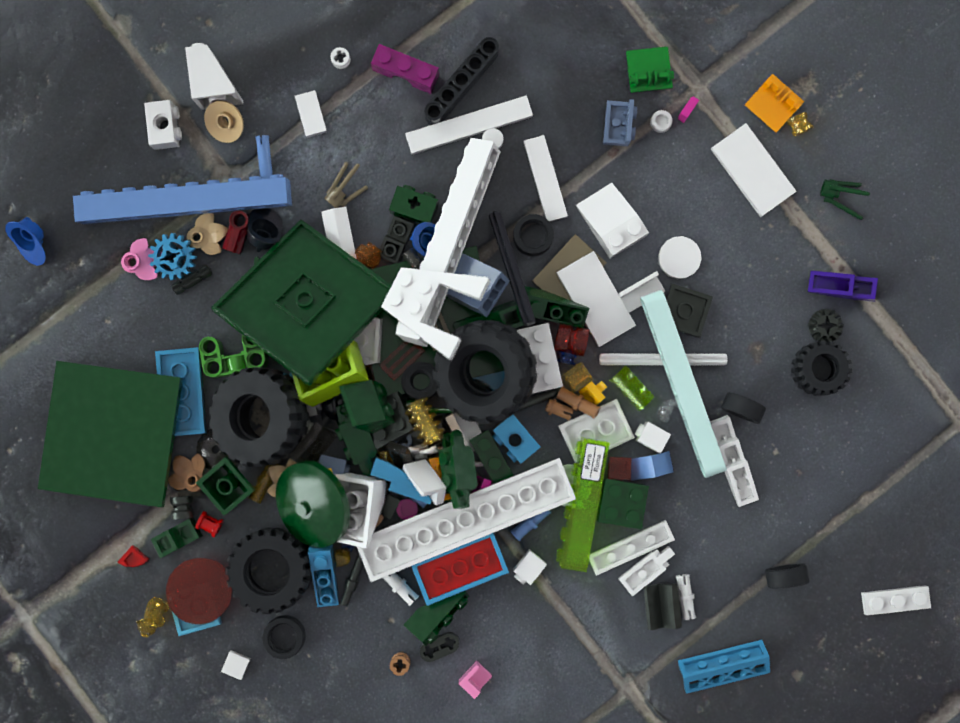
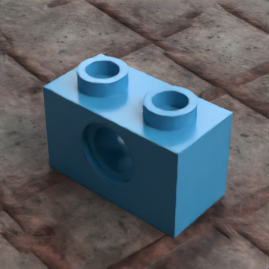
[492,414,540,464]

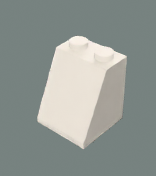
[185,43,243,110]

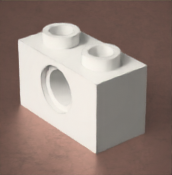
[144,100,182,150]

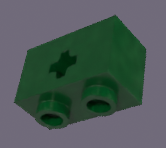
[389,185,439,224]

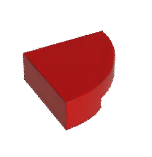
[118,545,150,567]

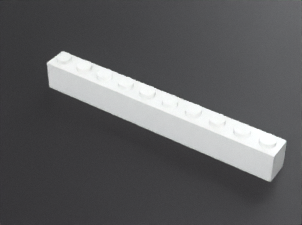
[396,138,500,347]

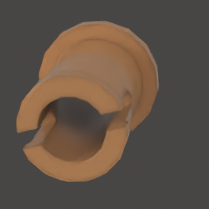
[545,399,574,421]

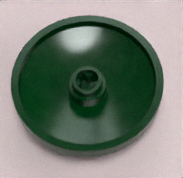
[276,461,350,548]

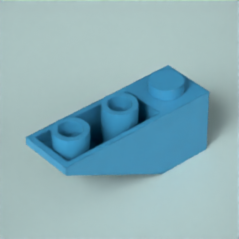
[308,544,339,607]

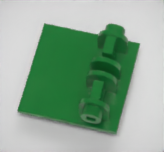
[626,47,674,93]

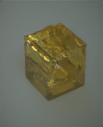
[562,361,594,392]

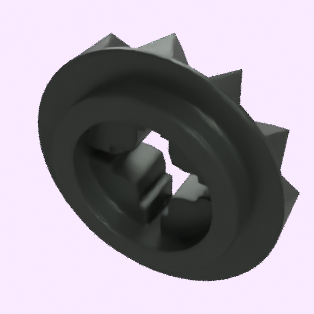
[808,309,844,342]

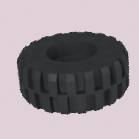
[209,367,309,467]

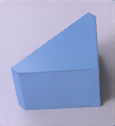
[627,451,674,481]

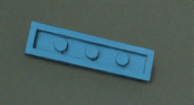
[678,640,770,694]

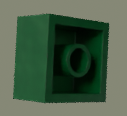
[596,478,649,530]

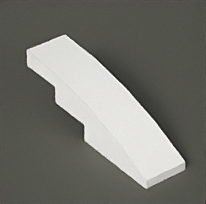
[710,415,759,507]

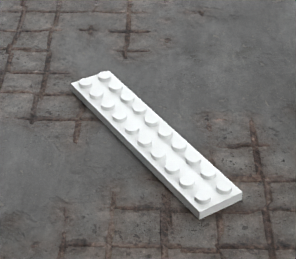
[357,458,576,582]

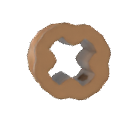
[390,652,411,676]

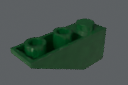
[525,286,589,328]
[453,300,524,330]
[404,591,470,646]

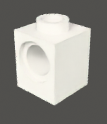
[635,422,671,453]
[513,549,547,585]

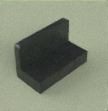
[643,583,682,630]

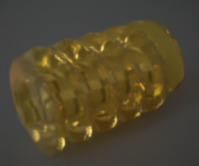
[405,397,445,447]

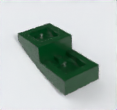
[150,518,203,559]

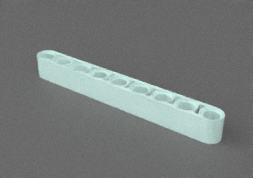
[640,290,726,478]

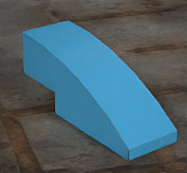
[370,457,432,504]

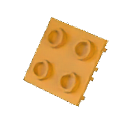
[745,74,804,133]

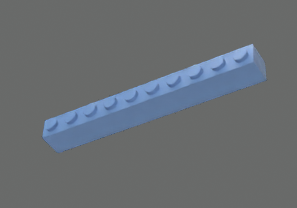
[73,174,292,224]

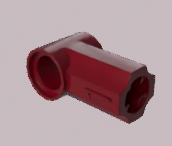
[222,210,249,255]

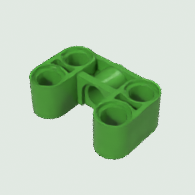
[199,335,269,378]

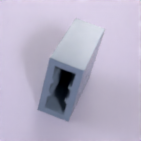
[446,253,510,317]

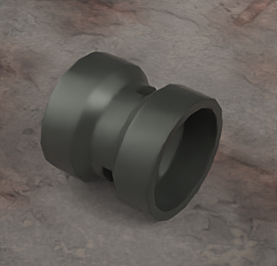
[170,496,194,519]

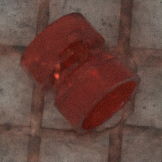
[554,323,589,356]

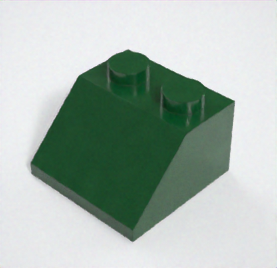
[339,380,395,434]
[196,456,255,516]

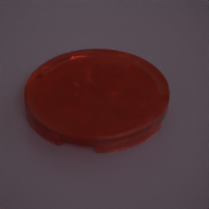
[166,558,232,624]

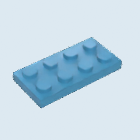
[155,347,207,436]

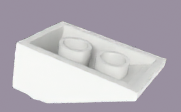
[576,183,649,259]
[335,473,387,548]

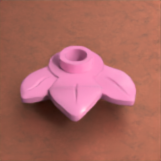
[121,238,162,280]

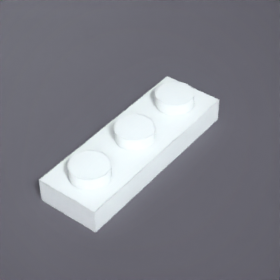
[861,585,931,615]

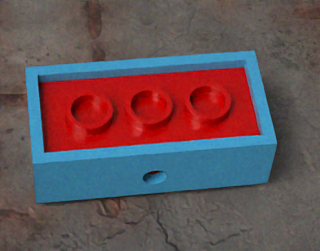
[411,533,509,606]

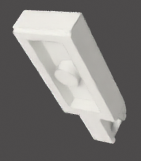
[618,546,675,596]

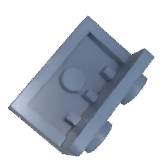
[603,99,637,146]

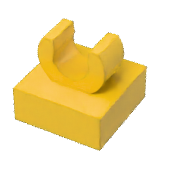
[578,381,607,405]

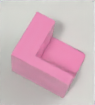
[459,661,492,699]

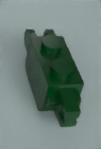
[335,403,377,477]
[439,429,478,509]

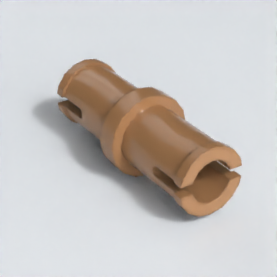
[556,387,601,419]

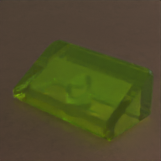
[610,365,655,411]

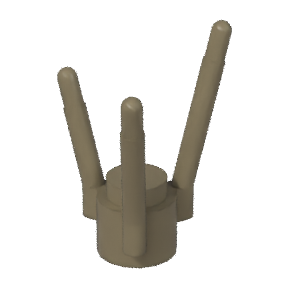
[324,162,368,208]

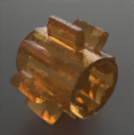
[355,242,381,268]

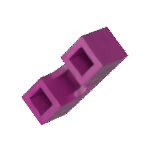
[371,44,439,94]

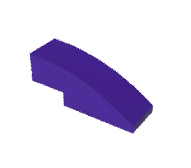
[808,271,878,302]

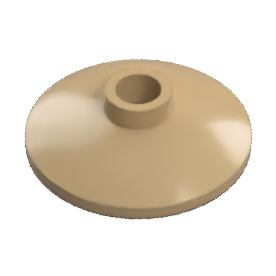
[204,100,244,143]

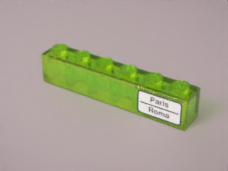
[556,437,610,572]

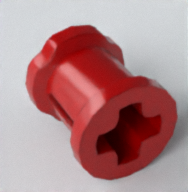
[195,511,224,538]

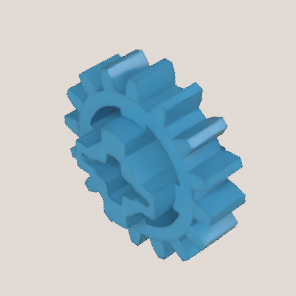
[148,233,197,280]

